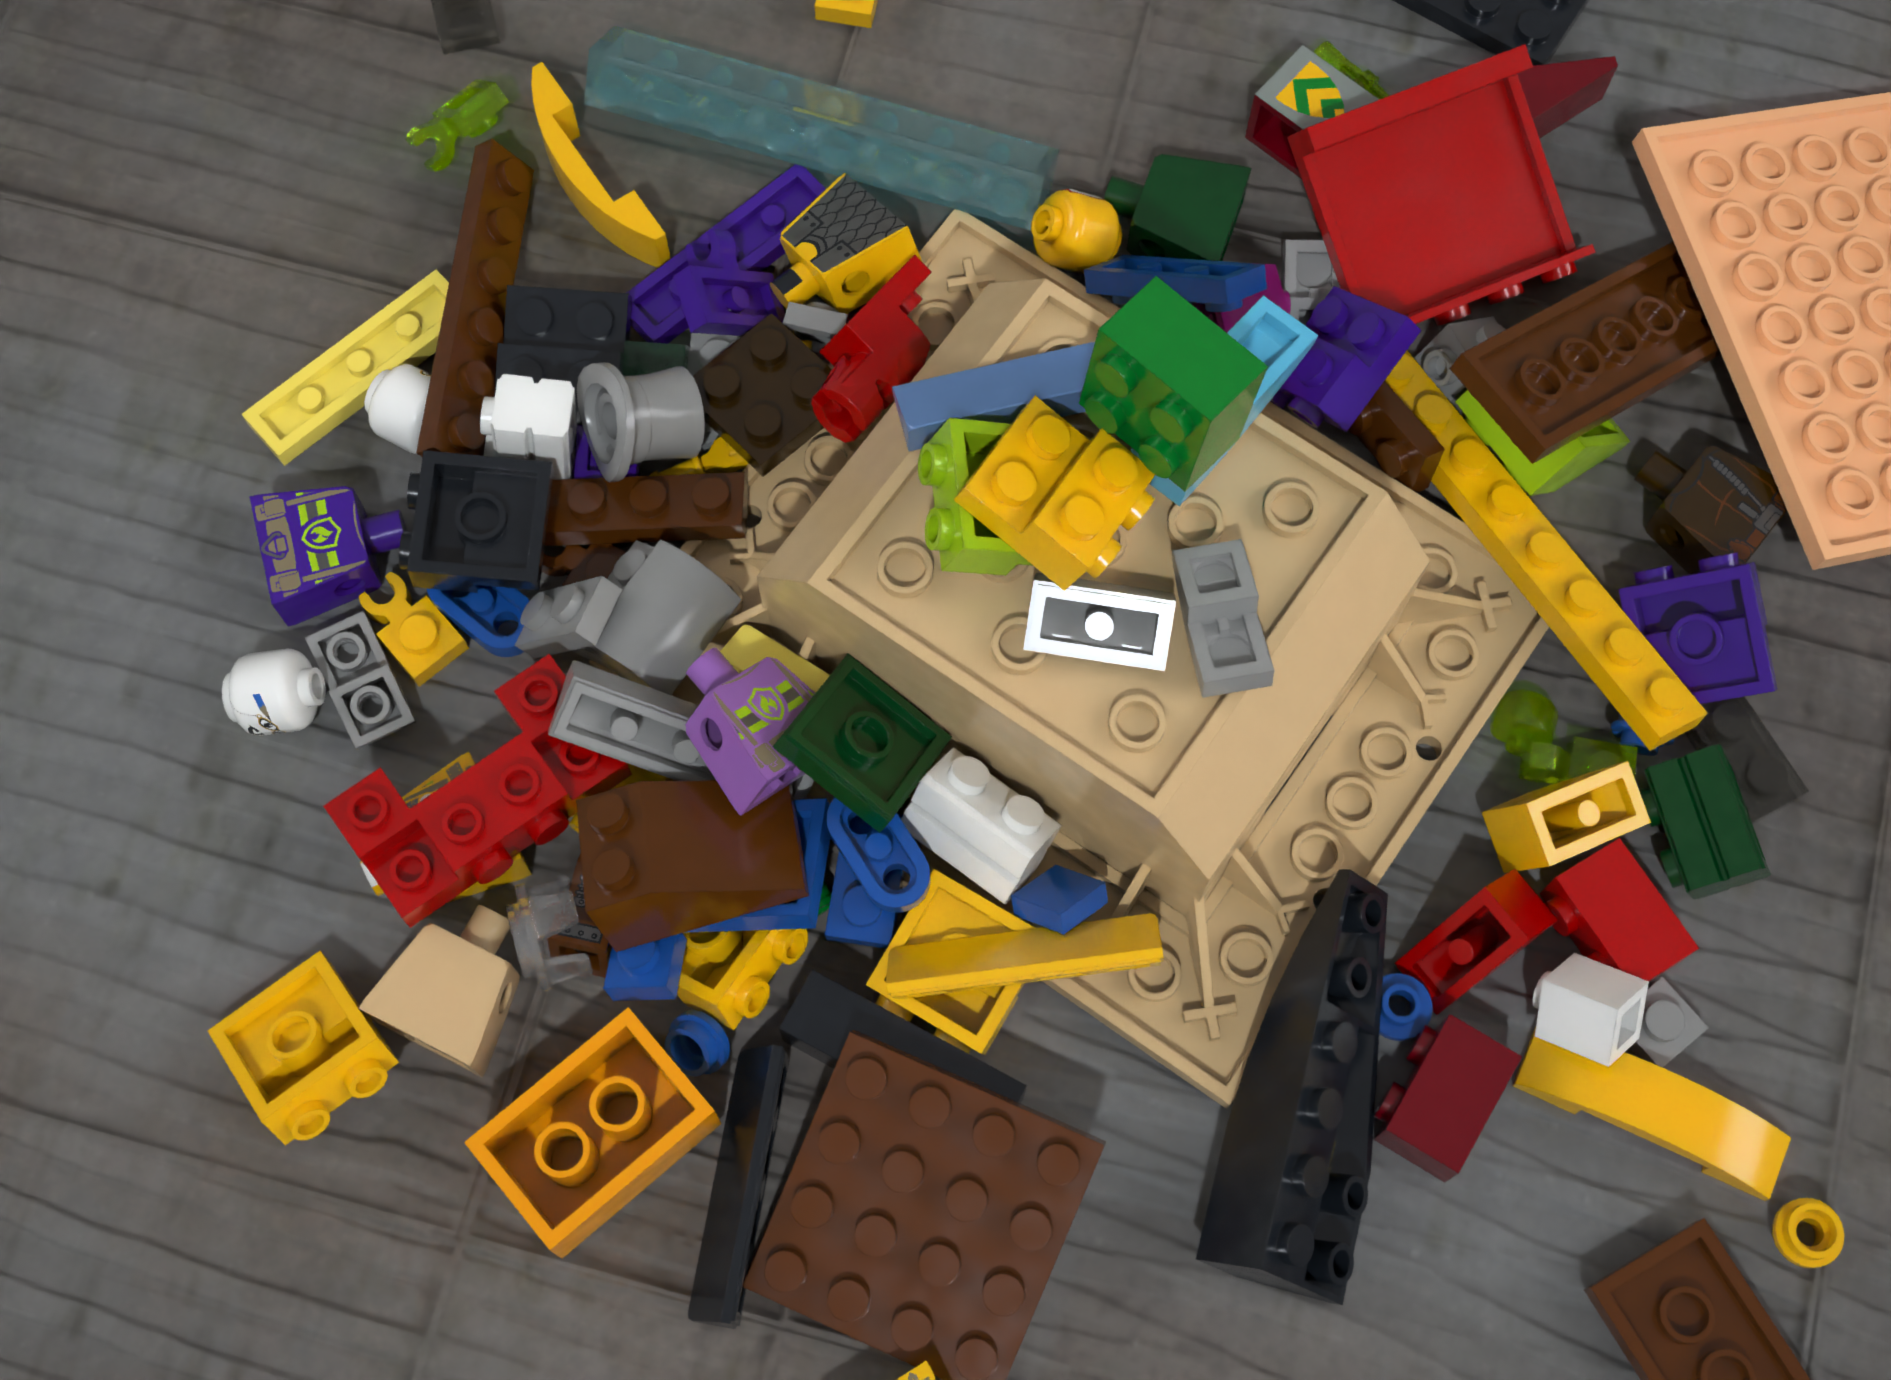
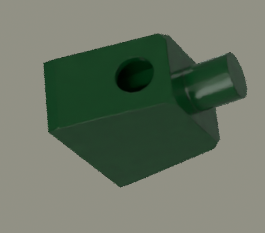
[1104,154,1252,261]

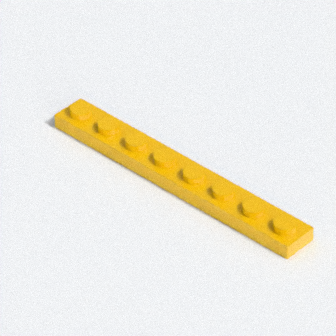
[1385,351,1707,751]

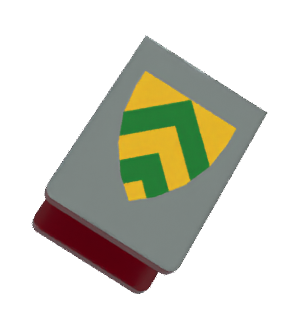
[1245,44,1379,179]

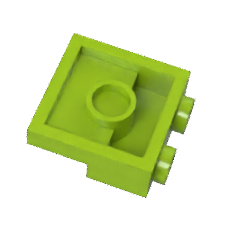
[918,418,1033,576]

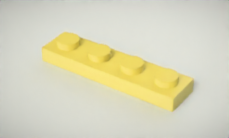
[242,269,449,466]

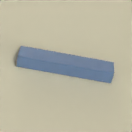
[892,342,1095,452]

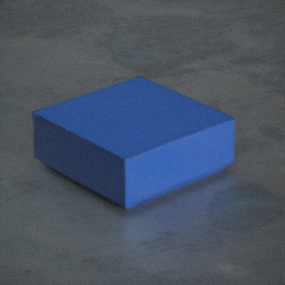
[1011,865,1108,935]

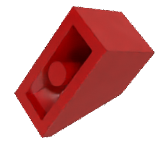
[1394,869,1558,1015]

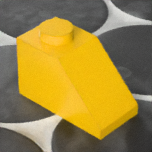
[1481,761,1651,873]

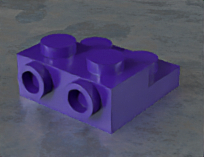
[1270,286,1422,432]
[1618,552,1778,704]

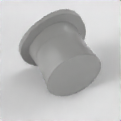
[576,363,705,482]

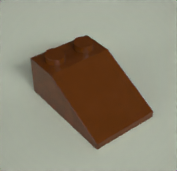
[576,780,809,952]

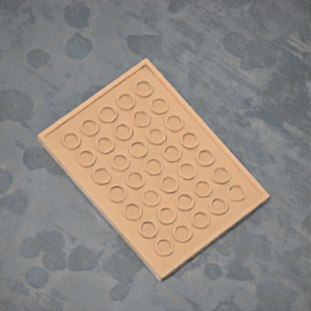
[1632,92,1891,570]

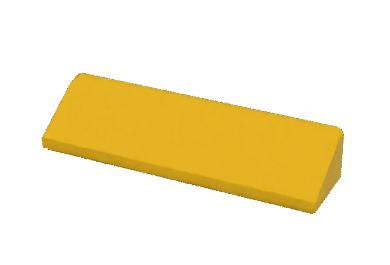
[886,913,1164,1000]

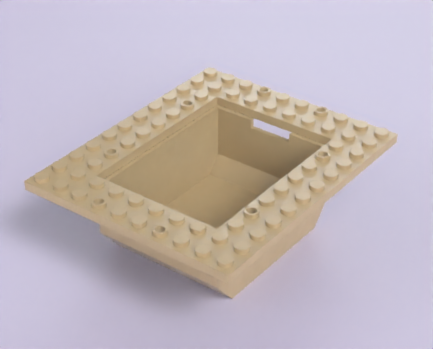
[589,206,1549,1109]

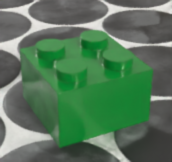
[1079,276,1268,492]

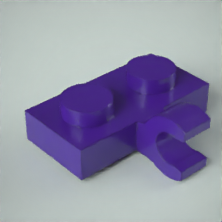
[673,229,785,336]

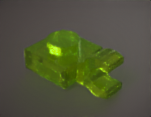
[405,79,509,172]
[1519,736,1638,784]

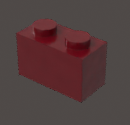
[1373,1014,1522,1183]

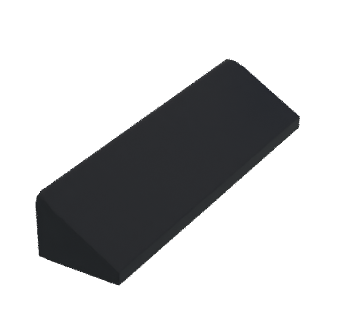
[688,1045,789,1329]

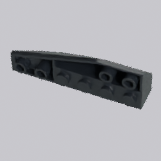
[1196,869,1388,1305]

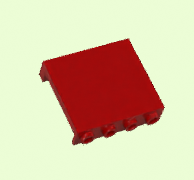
[1287,44,1596,326]

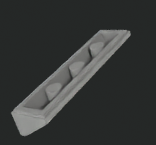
[548,660,814,800]

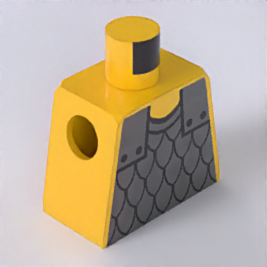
[770,173,922,314]

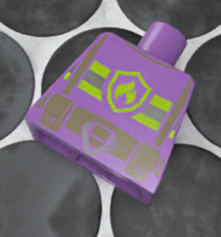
[685,648,815,816]

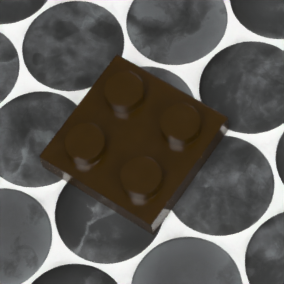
[693,313,832,477]

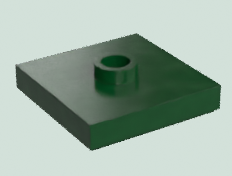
[773,653,952,833]

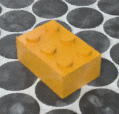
[464,1007,722,1259]

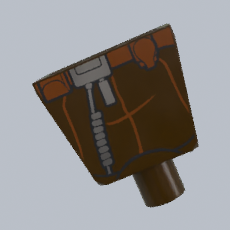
[1634,446,1787,574]

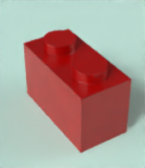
[1539,838,1699,982]

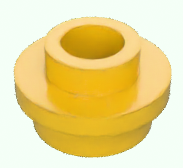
[1772,1198,1844,1268]

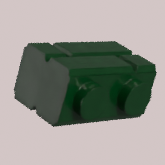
[1639,744,1771,899]

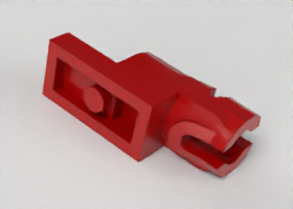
[811,255,932,443]

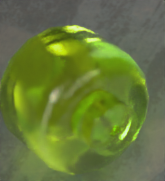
[1490,689,1558,756]

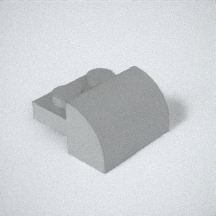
[573,540,742,695]

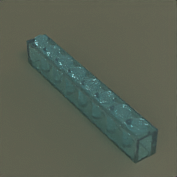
[584,25,1060,230]

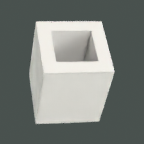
[1533,952,1649,1067]

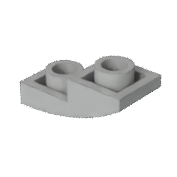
[305,611,416,750]

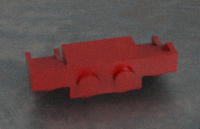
[323,654,632,928]

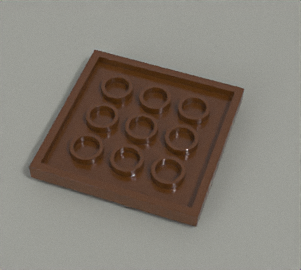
[742,1030,1106,1380]

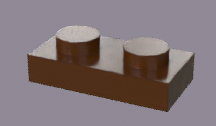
[1348,381,1445,493]

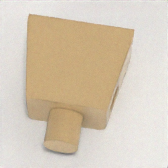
[359,905,520,1077]

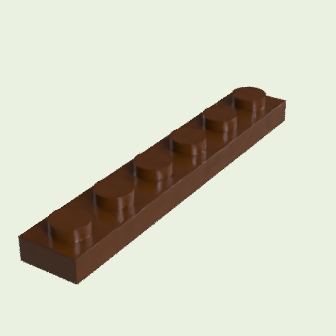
[416,139,534,457]

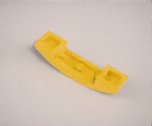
[531,62,671,268]
[1512,1026,1791,1201]

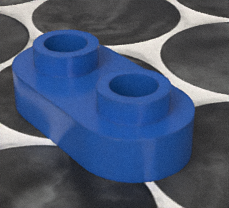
[426,585,530,657]
[827,798,931,913]

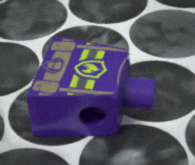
[249,486,407,627]

